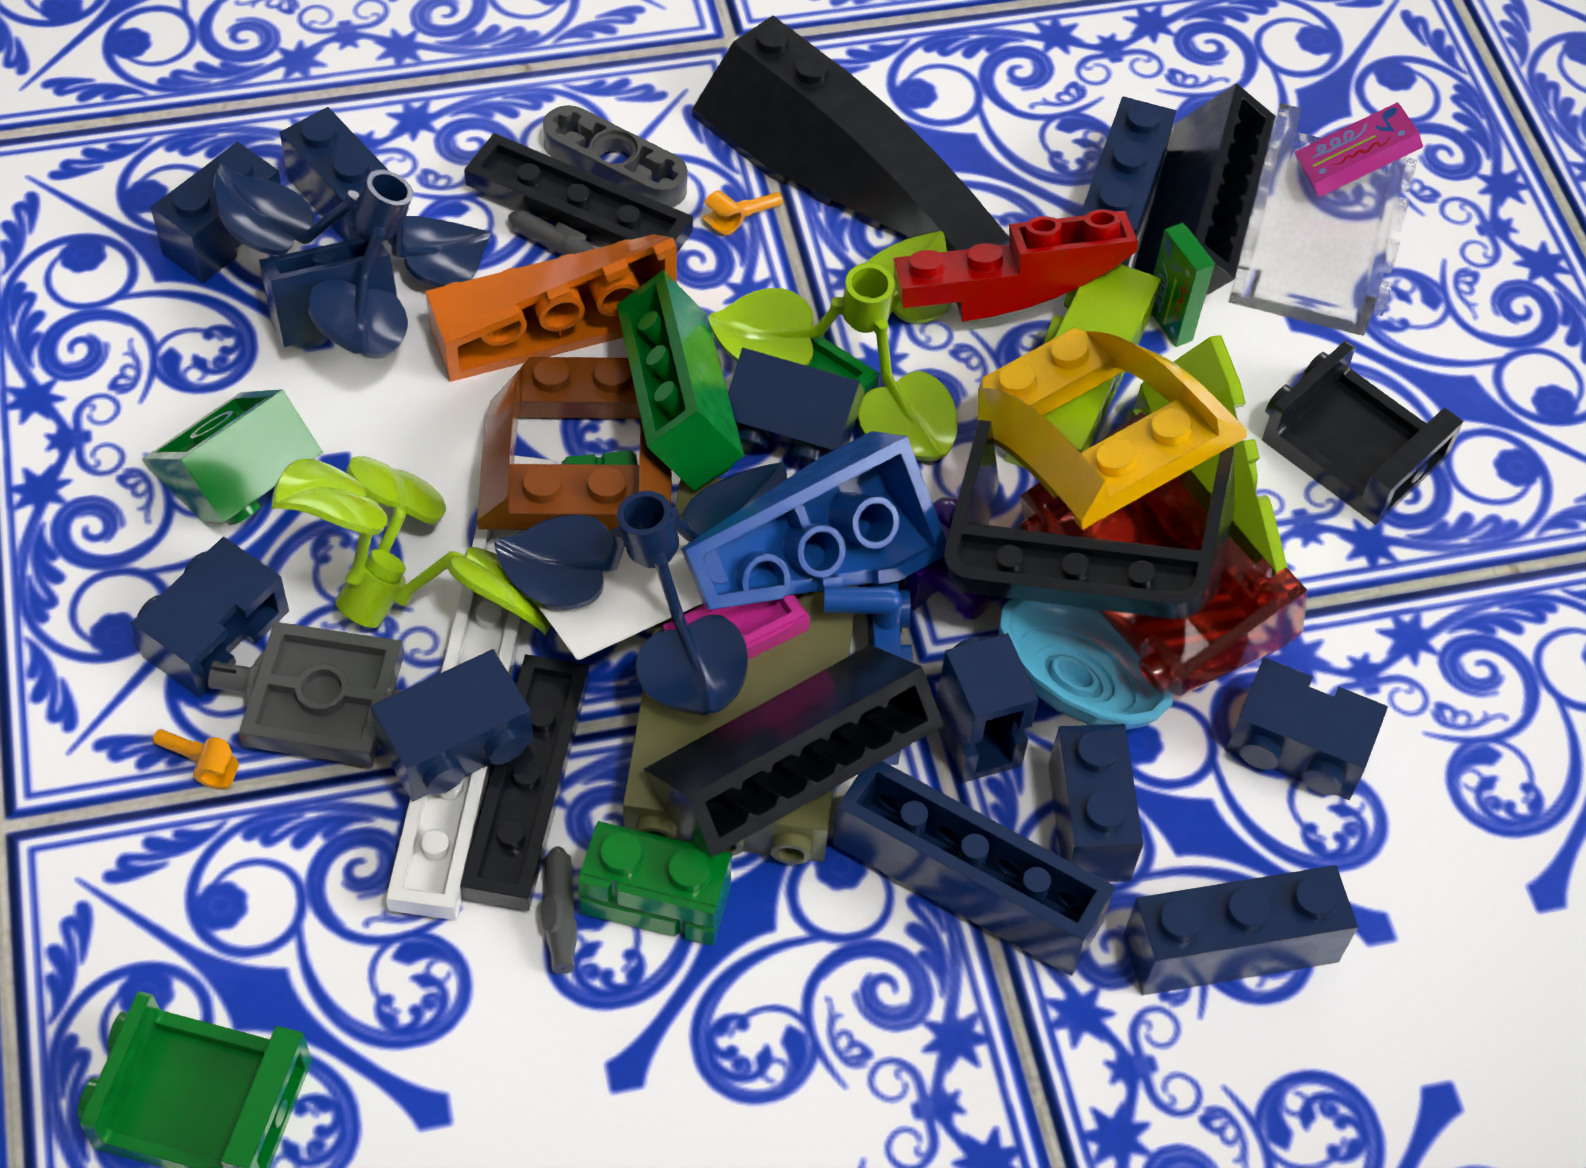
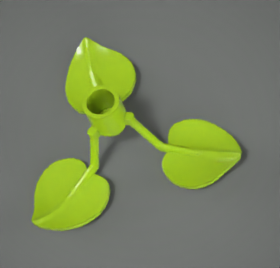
[709,231,957,461]
[272,456,551,636]

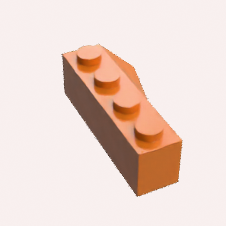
[425,234,677,382]

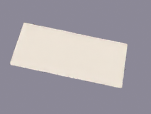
[536,517,703,660]

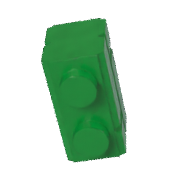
[578,821,732,946]

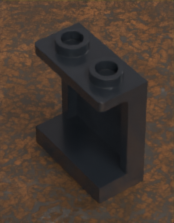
[1262,340,1464,525]

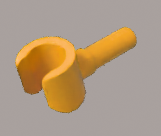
[702,190,783,236]
[153,729,239,790]

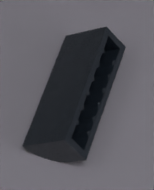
[1134,83,1276,295]
[644,645,944,857]

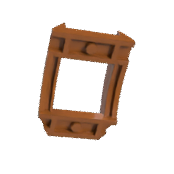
[477,357,672,530]

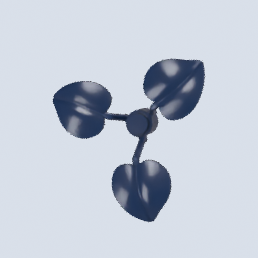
[213,164,491,359]
[494,462,788,716]

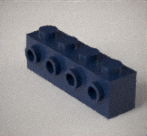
[833,761,1116,976]

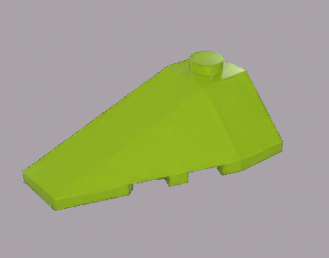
[1127,335,1289,608]

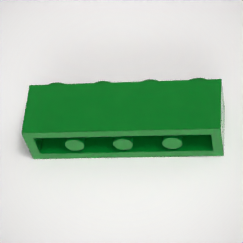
[617,270,744,491]

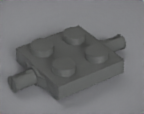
[208,621,404,767]

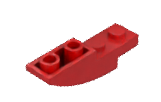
[893,209,1138,322]

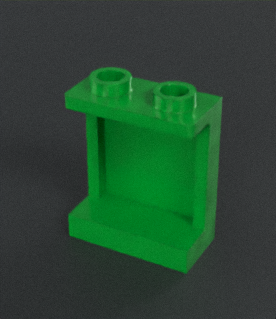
[78,991,312,1168]

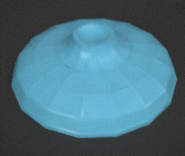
[998,599,1173,730]

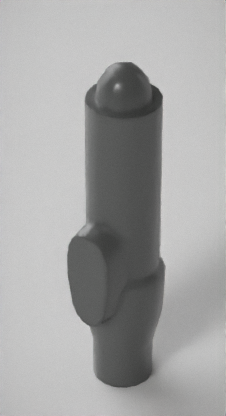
[508,210,595,256]
[541,846,577,974]

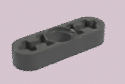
[543,105,688,207]

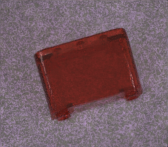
[1019,411,1308,697]

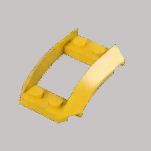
[977,328,1247,530]

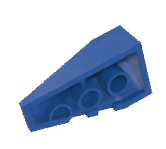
[680,431,947,610]

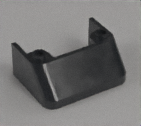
[944,420,1235,619]

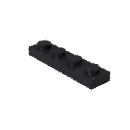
[464,133,693,253]
[460,654,590,911]

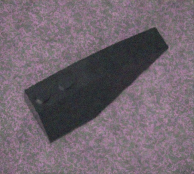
[692,15,1009,251]

